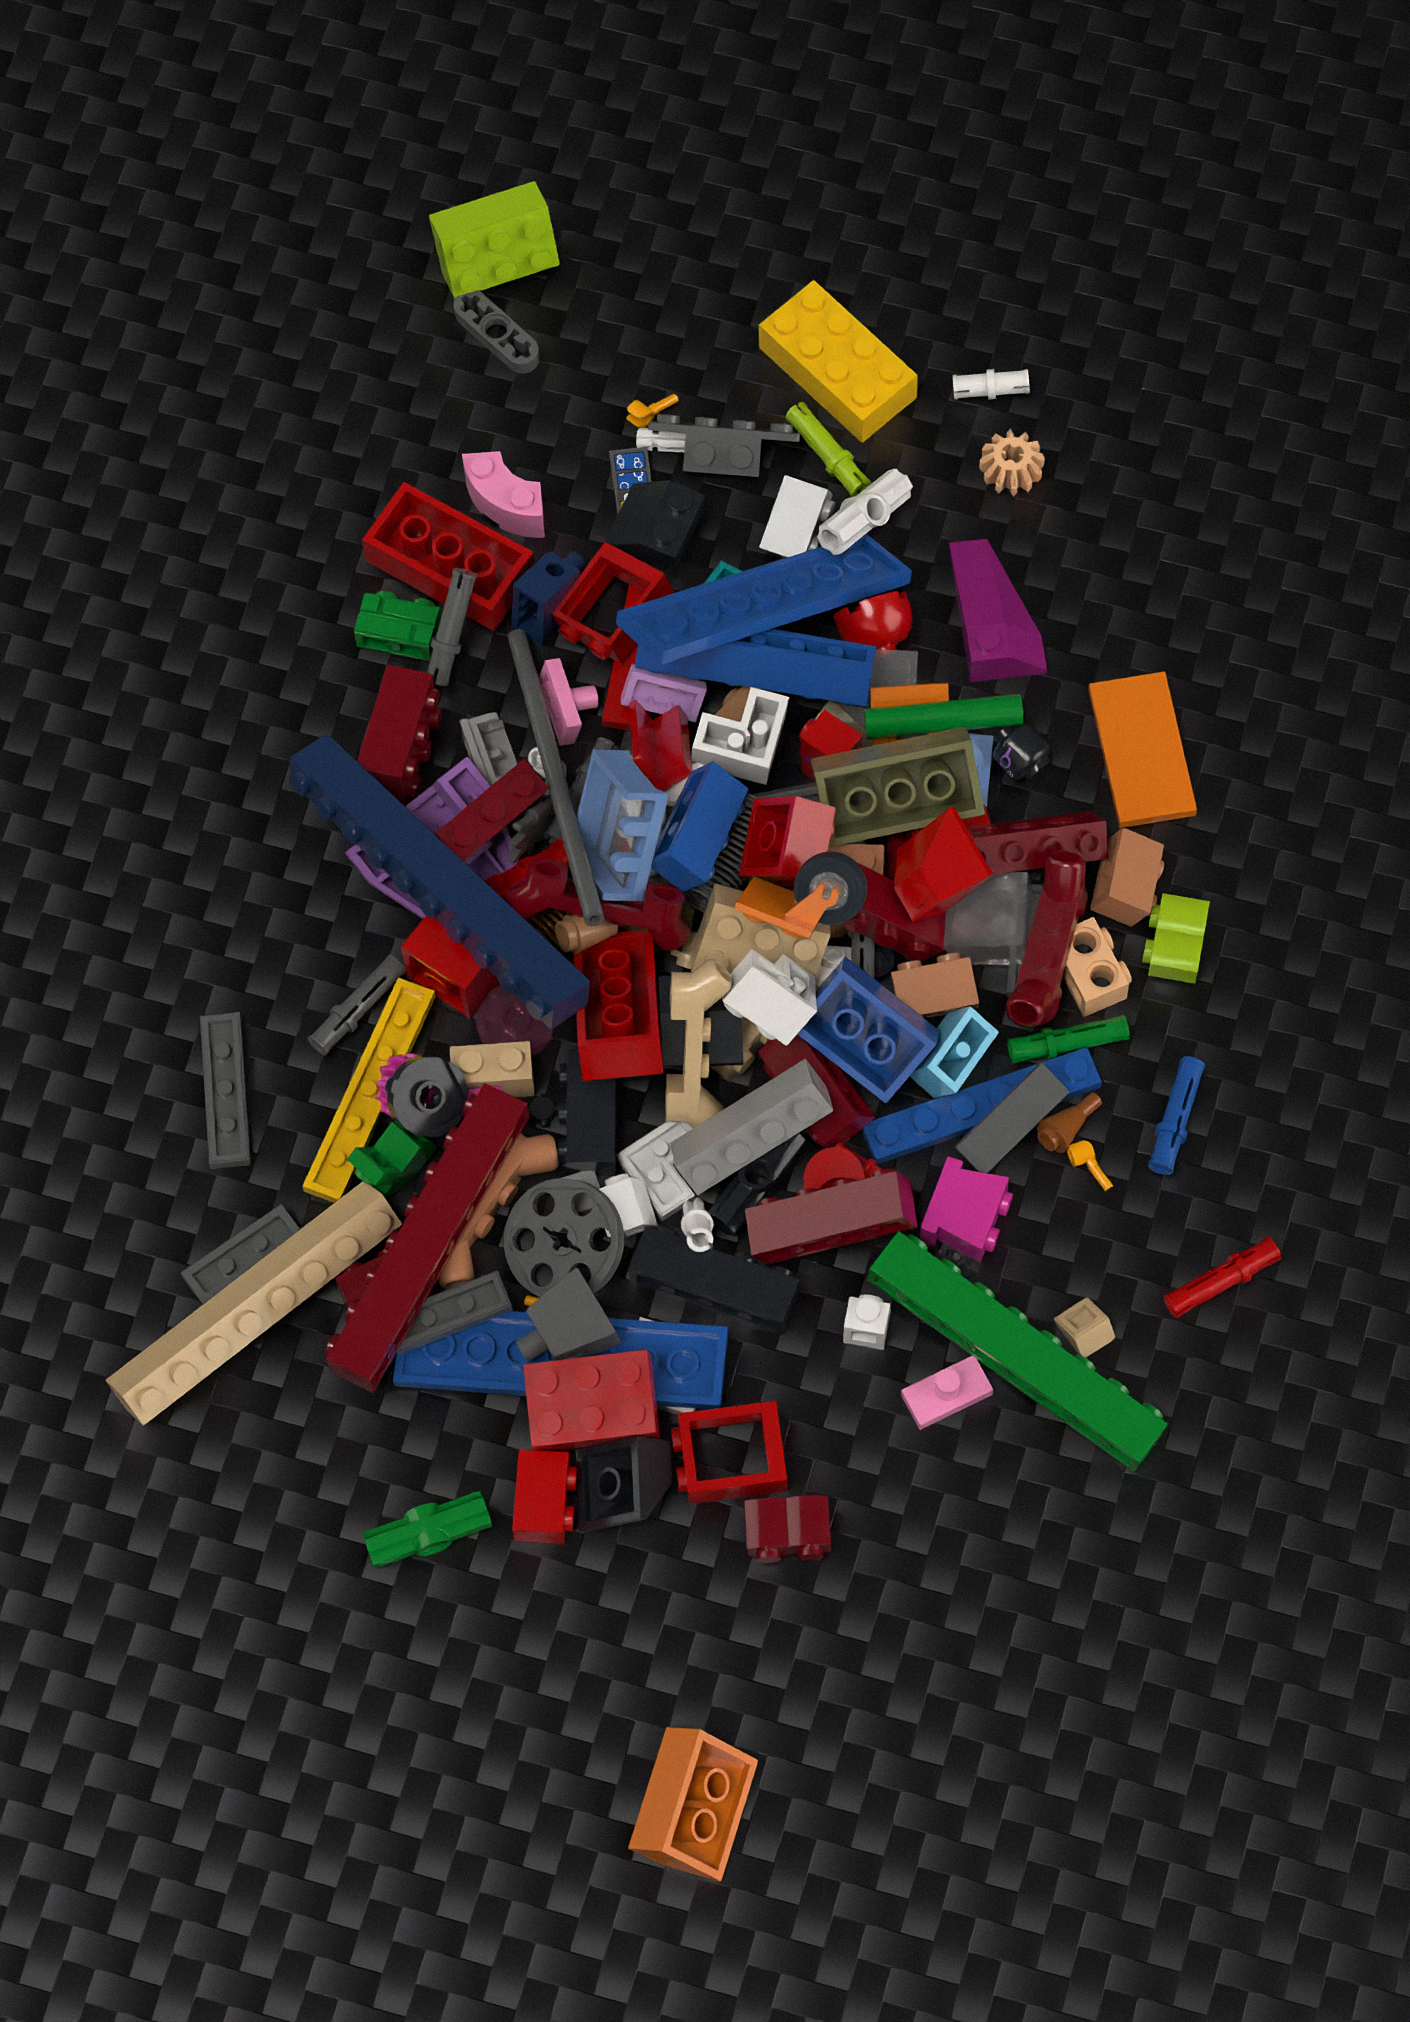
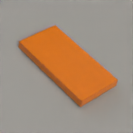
[1088,671,1197,828]

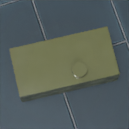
[811,726,985,847]

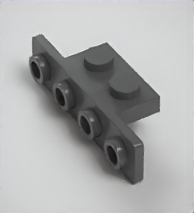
[648,414,800,477]

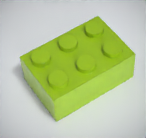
[429,181,560,299]

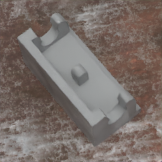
[459,713,517,786]

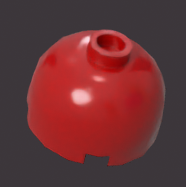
[833,591,913,659]

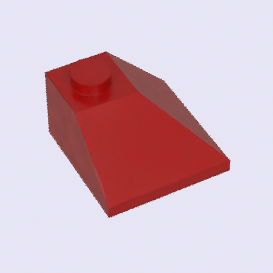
[894,807,994,922]

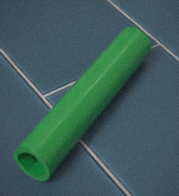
[864,694,1023,740]

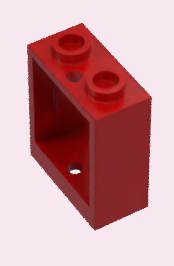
[552,542,675,664]
[671,1401,788,1504]

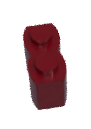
[744,1495,831,1563]

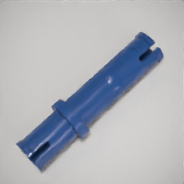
[1148,1056,1205,1175]

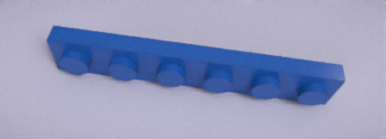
[862,1047,1102,1165]

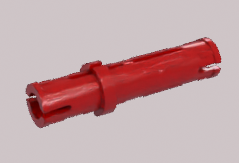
[1163,1237,1282,1319]

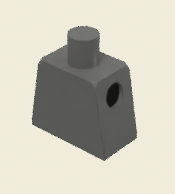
[515,1268,621,1362]

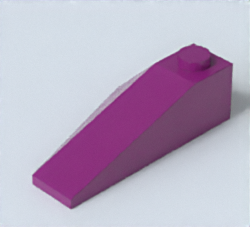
[949,539,1047,682]

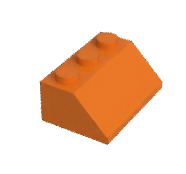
[628,1727,758,1881]

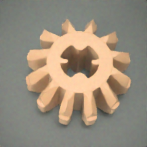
[979,429,1045,497]

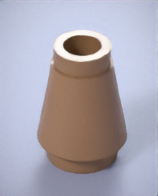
[555,915,618,954]

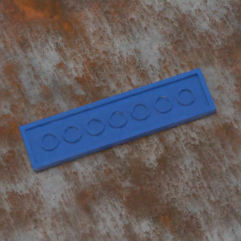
[616,534,912,664]
[393,1311,729,1409]

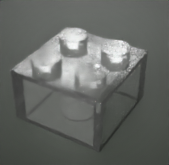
[944,872,1035,964]

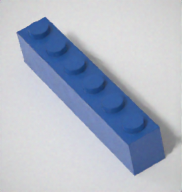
[635,629,876,706]

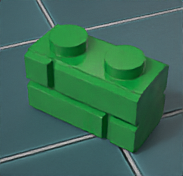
[354,591,442,661]

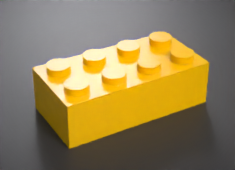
[759,280,918,443]

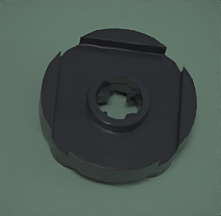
[385,1055,468,1137]

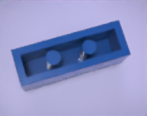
[651,761,748,892]

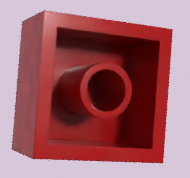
[739,796,836,887]
[401,916,499,1020]

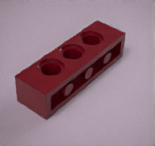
[966,811,1108,874]

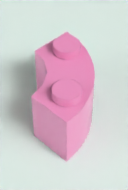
[462,451,545,538]

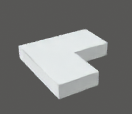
[616,1121,695,1221]

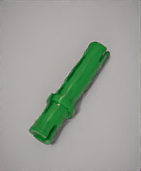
[1007,1015,1130,1064]

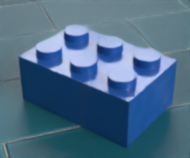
[797,956,939,1103]

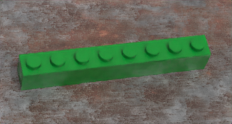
[867,1231,1168,1472]

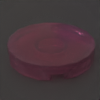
[476,986,556,1056]

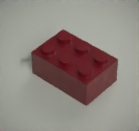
[357,664,442,806]

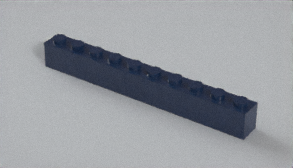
[289,733,590,1030]

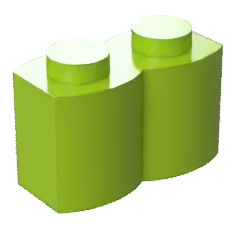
[1142,893,1210,984]

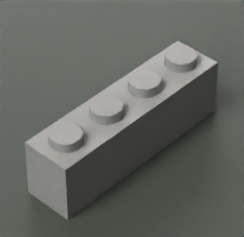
[670,1059,833,1195]

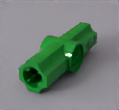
[362,1491,492,1569]

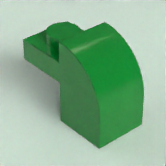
[347,1122,437,1197]

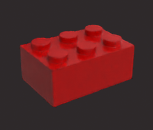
[523,1350,660,1451]

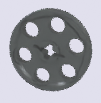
[504,1178,624,1297]

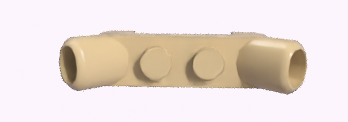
[665,959,732,1128]

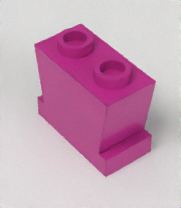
[920,1157,1013,1263]

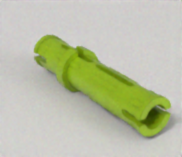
[786,402,872,497]

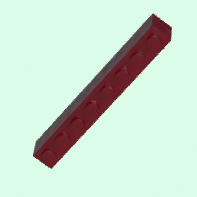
[325,1083,529,1393]

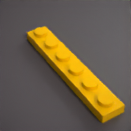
[302,978,436,1203]

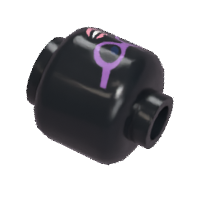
[993,723,1051,781]

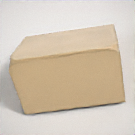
[1054,1297,1115,1358]

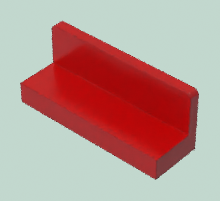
[629,699,692,791]

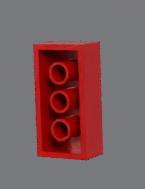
[362,482,534,631]
[574,930,663,1081]

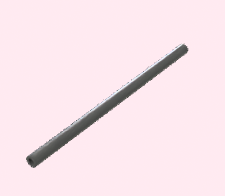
[508,629,604,926]

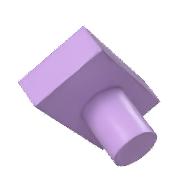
[621,664,707,722]

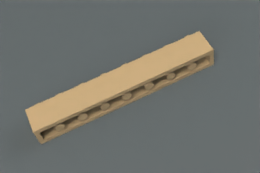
[105,1181,402,1426]

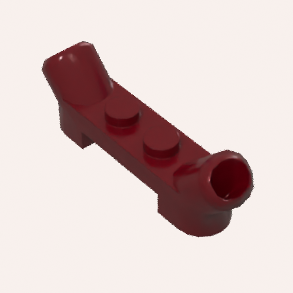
[1006,851,1088,1027]
[506,858,691,951]

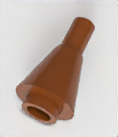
[1037,1092,1102,1153]

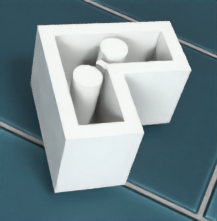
[691,687,789,785]
[722,949,817,1046]

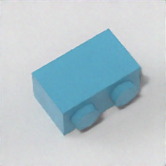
[910,1006,999,1098]

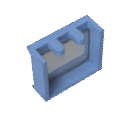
[577,749,669,901]

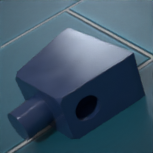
[511,552,587,646]

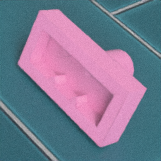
[539,658,598,746]
[901,1356,993,1430]

